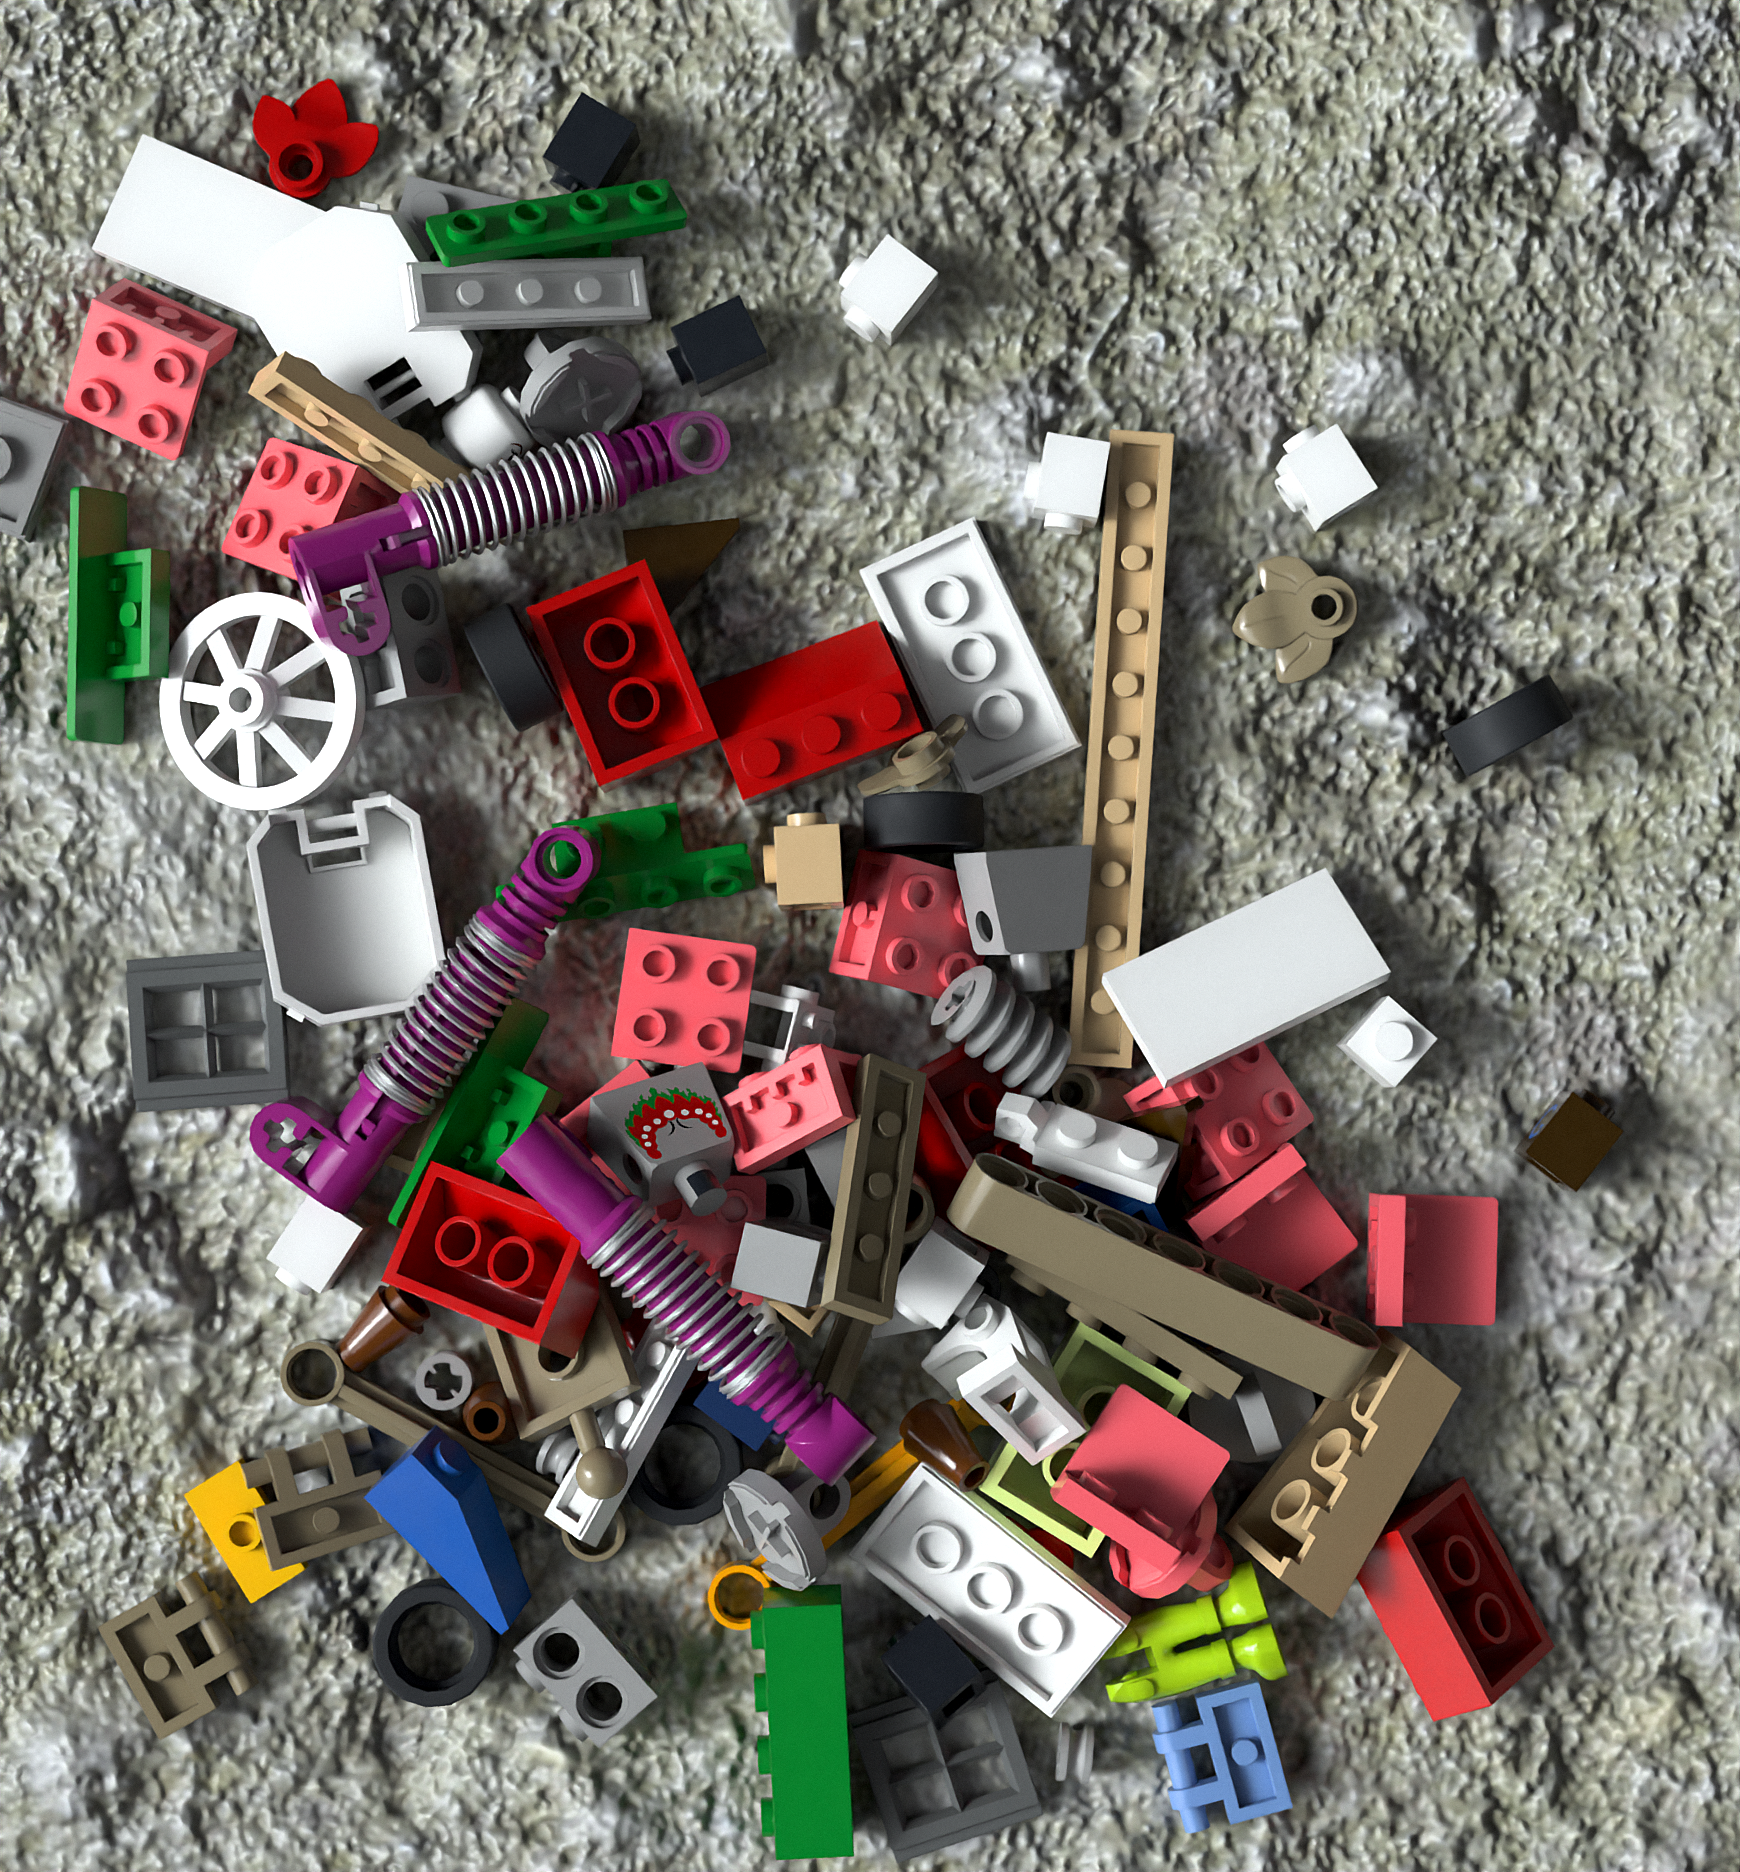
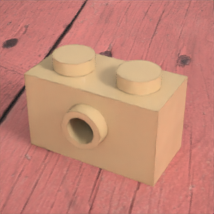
[763,813,844,912]

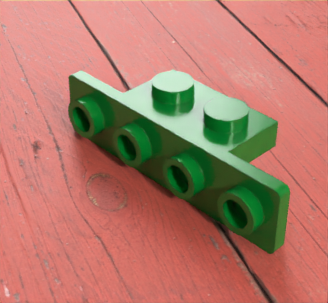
[426,179,687,268]
[67,486,171,745]
[495,802,756,923]
[388,993,564,1229]

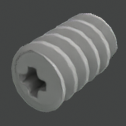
[931,965,1072,1099]

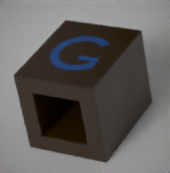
[1514,1089,1624,1192]

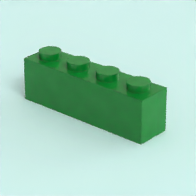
[750,1584,854,1860]

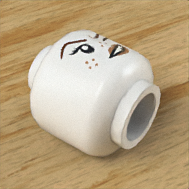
[440,383,535,475]

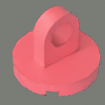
[1109,1489,1234,1599]

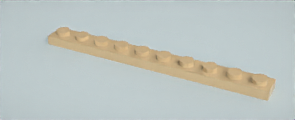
[1067,429,1174,1068]

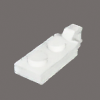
[994,1092,1179,1204]

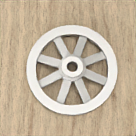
[159,592,366,811]

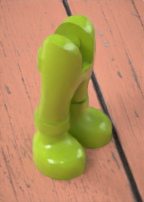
[1099,1560,1289,1703]

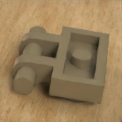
[241,1427,397,1571]
[97,1570,259,1740]

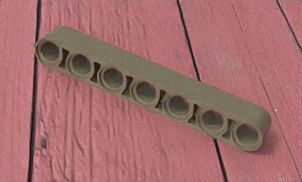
[946,1153,1381,1401]

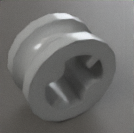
[415,1350,476,1411]
[536,1424,580,1485]
[1056,1721,1094,1784]

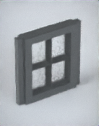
[126,950,291,1113]
[848,1667,1044,1863]

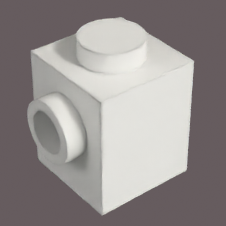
[839,234,938,346]
[1275,423,1378,532]
[1023,432,1111,535]
[894,1216,990,1330]

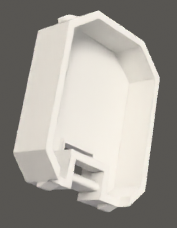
[246,201,483,428]
[246,790,447,1027]

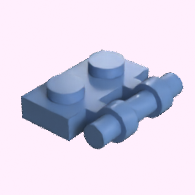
[1152,1677,1293,1833]

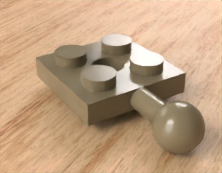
[482,1271,642,1500]

